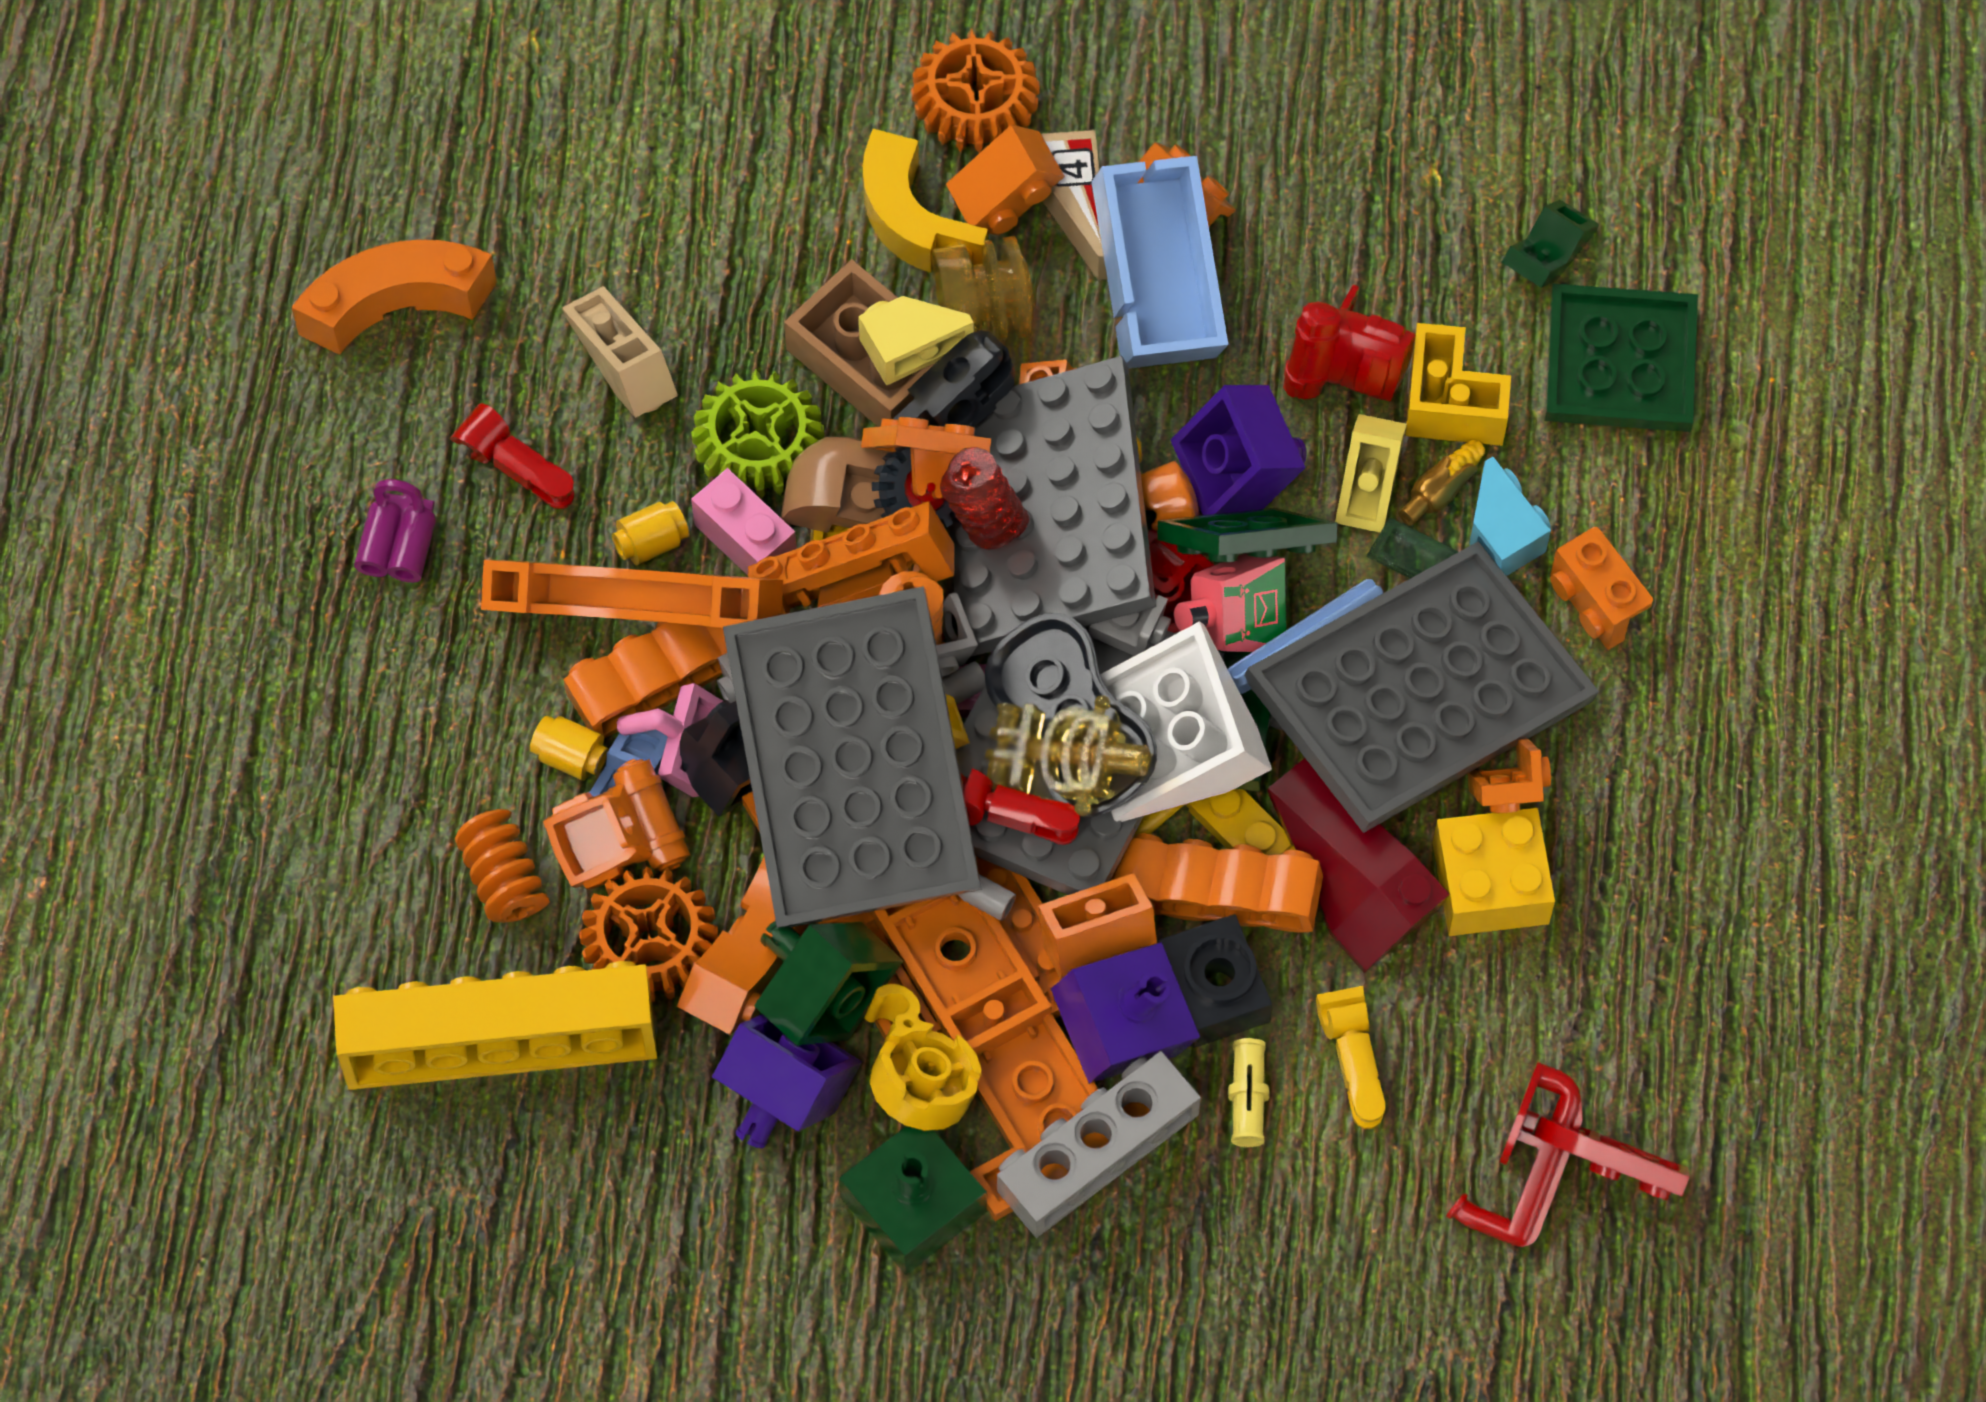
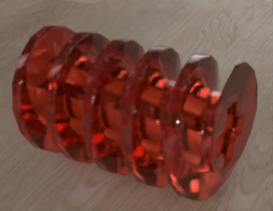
[940,447,1030,550]

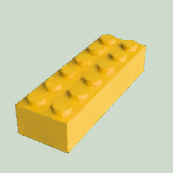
[333,961,657,1090]

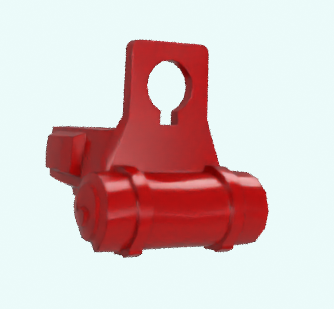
[1283,284,1416,402]

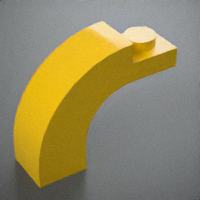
[863,129,988,273]

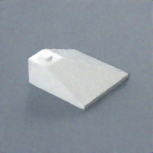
[1100,621,1272,822]

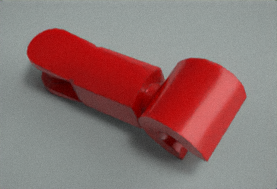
[450,403,574,509]
[960,768,1080,845]

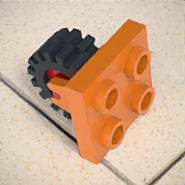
[861,417,991,528]

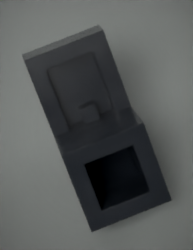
[680,700,752,817]

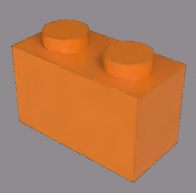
[946,125,1065,235]
[1038,873,1157,979]

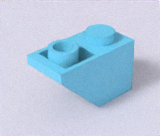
[1469,457,1551,576]

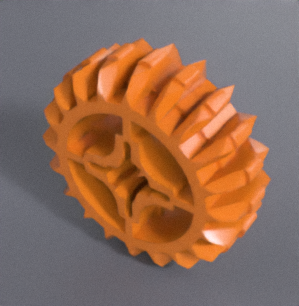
[911,28,1040,153]
[579,866,718,1003]

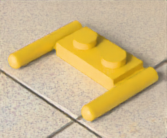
[1134,789,1295,855]

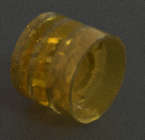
[932,236,1034,342]

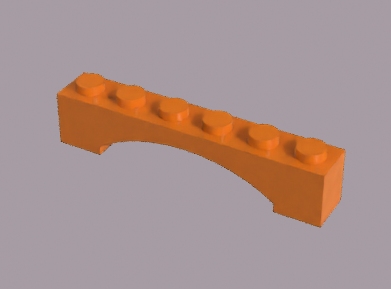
[481,560,783,628]

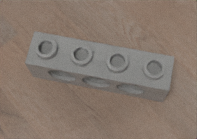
[997,1051,1201,1238]

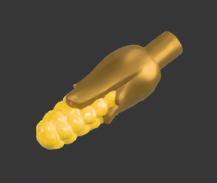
[1398,440,1485,526]

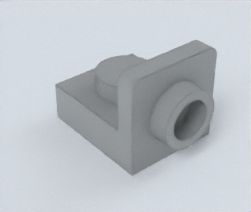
[1088,595,1171,656]

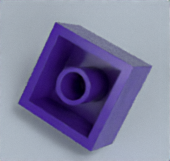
[1170,385,1307,515]
[1051,943,1200,1084]
[712,1014,862,1148]

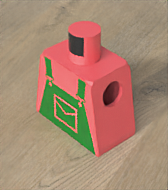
[1174,553,1286,652]

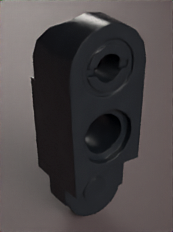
[893,330,1015,427]

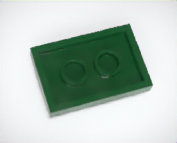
[1157,508,1337,562]

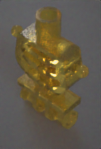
[984,695,1150,816]

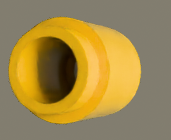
[612,501,689,565]
[530,715,609,781]

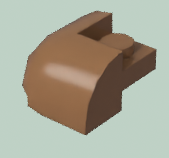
[781,437,889,533]

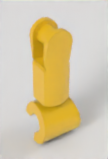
[1316,986,1385,1129]

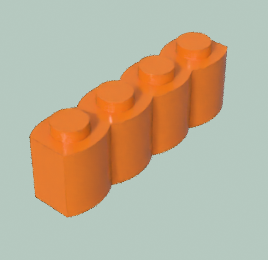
[563,622,727,738]
[1111,833,1323,933]

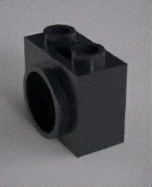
[1158,914,1272,1048]

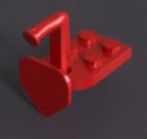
[1446,1062,1690,1247]

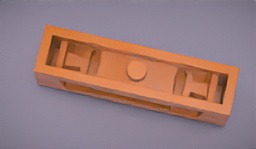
[748,501,955,615]

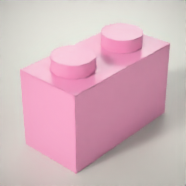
[691,468,797,575]

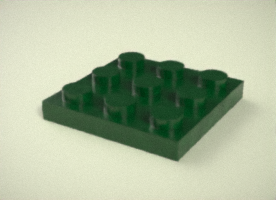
[1545,283,1698,432]

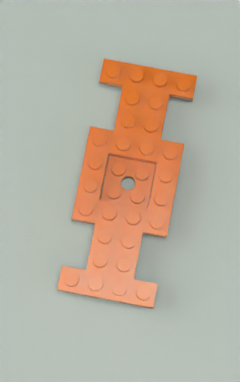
[742,791,1150,1221]

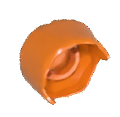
[1141,460,1199,531]

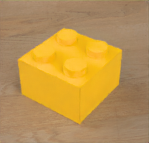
[1432,808,1555,936]

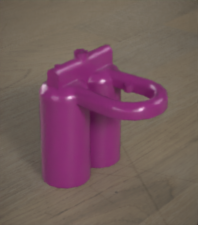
[354,479,436,583]

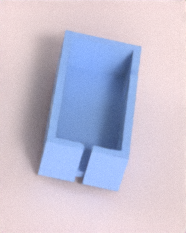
[1091,156,1228,368]

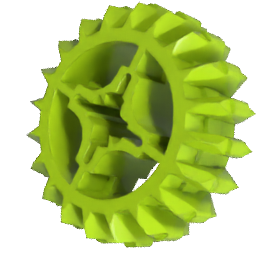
[692,369,825,499]

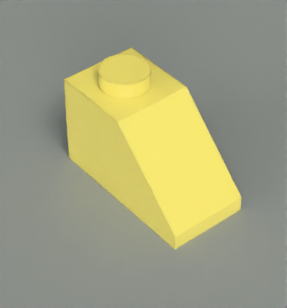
[858,296,974,386]
[1335,414,1407,533]

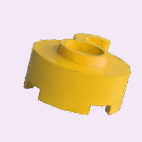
[865,984,982,1131]

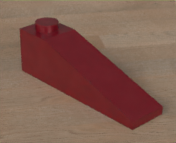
[1267,758,1450,973]

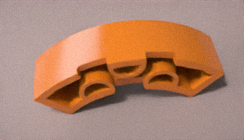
[291,240,497,355]
[677,857,810,1035]

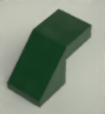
[1501,200,1600,288]

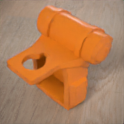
[543,759,690,890]

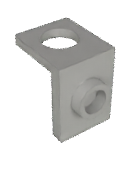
[936,593,978,677]

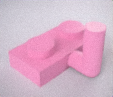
[617,683,723,797]

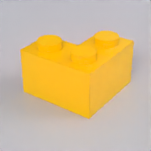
[1405,323,1511,446]

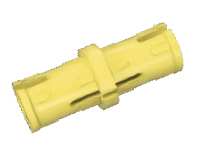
[1228,1038,1269,1147]

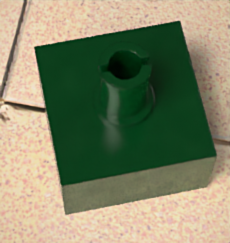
[754,920,904,1046]
[839,1126,987,1275]

